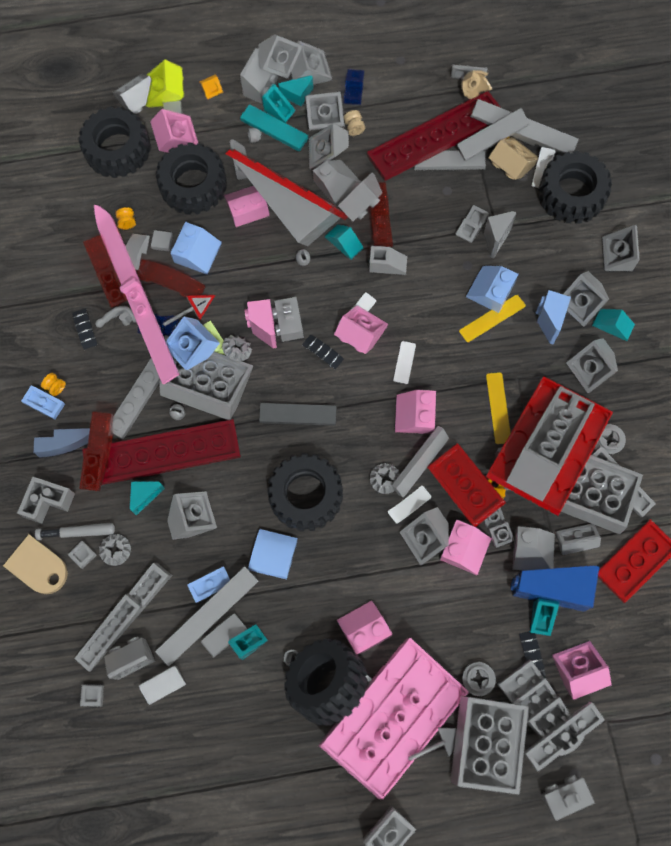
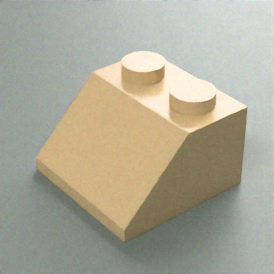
[489,138,539,180]

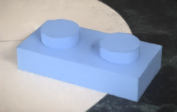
[21,385,65,420]
[188,566,230,603]

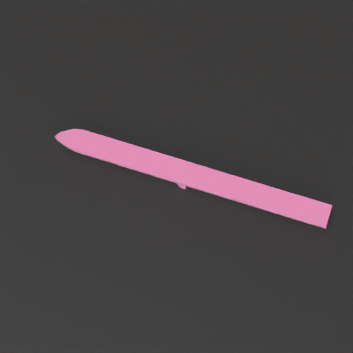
[94,205,180,384]

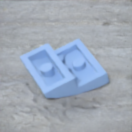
[248,529,297,580]

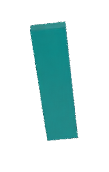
[240,104,309,152]

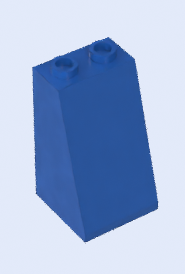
[510,566,599,612]

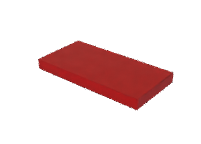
[427,443,506,527]
[598,519,671,603]

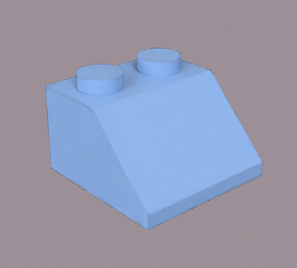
[171,222,222,274]
[466,266,518,313]
[536,290,571,344]
[166,316,220,370]

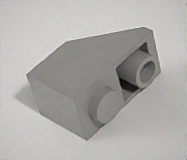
[369,246,407,275]

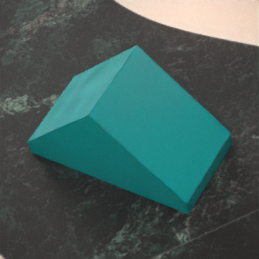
[278,75,313,107]
[262,84,296,123]
[325,224,364,260]
[592,309,635,341]
[130,482,165,515]
[530,598,559,636]
[228,625,268,660]

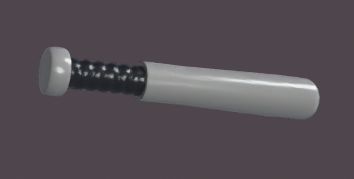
[35,523,115,540]

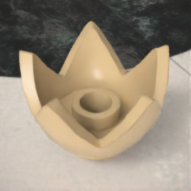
[461,70,492,100]

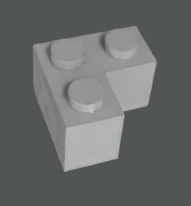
[17,477,75,524]

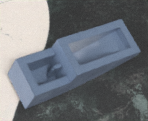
[34,428,97,457]

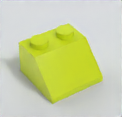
[146,60,184,107]

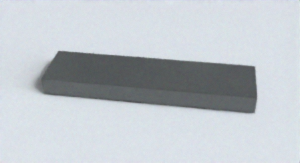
[259,403,336,426]

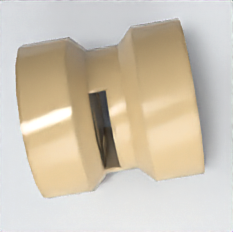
[343,110,365,136]

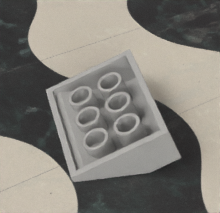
[159,352,253,420]
[561,455,643,534]
[450,696,528,794]

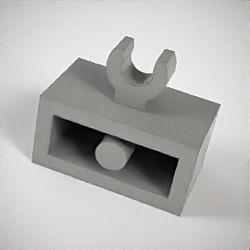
[272,297,304,342]
[541,775,595,821]

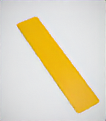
[459,295,526,342]
[486,373,510,444]

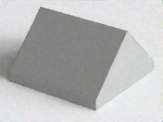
[258,34,302,78]
[484,211,516,258]
[603,225,640,271]
[363,805,416,846]

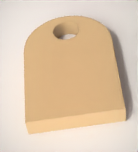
[3,535,68,594]

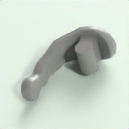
[95,306,136,328]

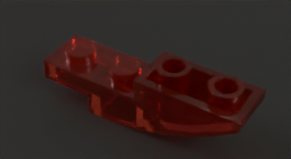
[370,182,393,248]
[83,235,128,308]
[79,411,113,491]

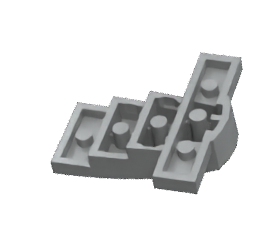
[497,660,604,771]

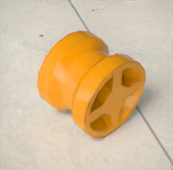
[115,208,136,229]
[41,373,66,396]

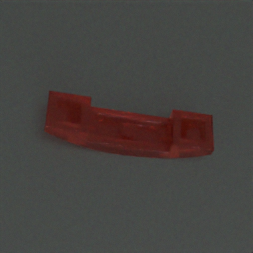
[136,260,205,298]

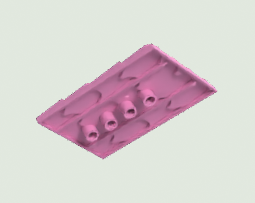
[318,638,469,799]

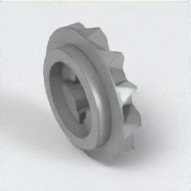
[222,335,252,361]
[596,424,626,455]
[370,463,400,494]
[99,534,131,566]
[462,662,496,696]

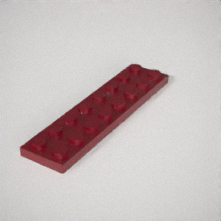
[367,91,501,181]
[82,419,241,487]

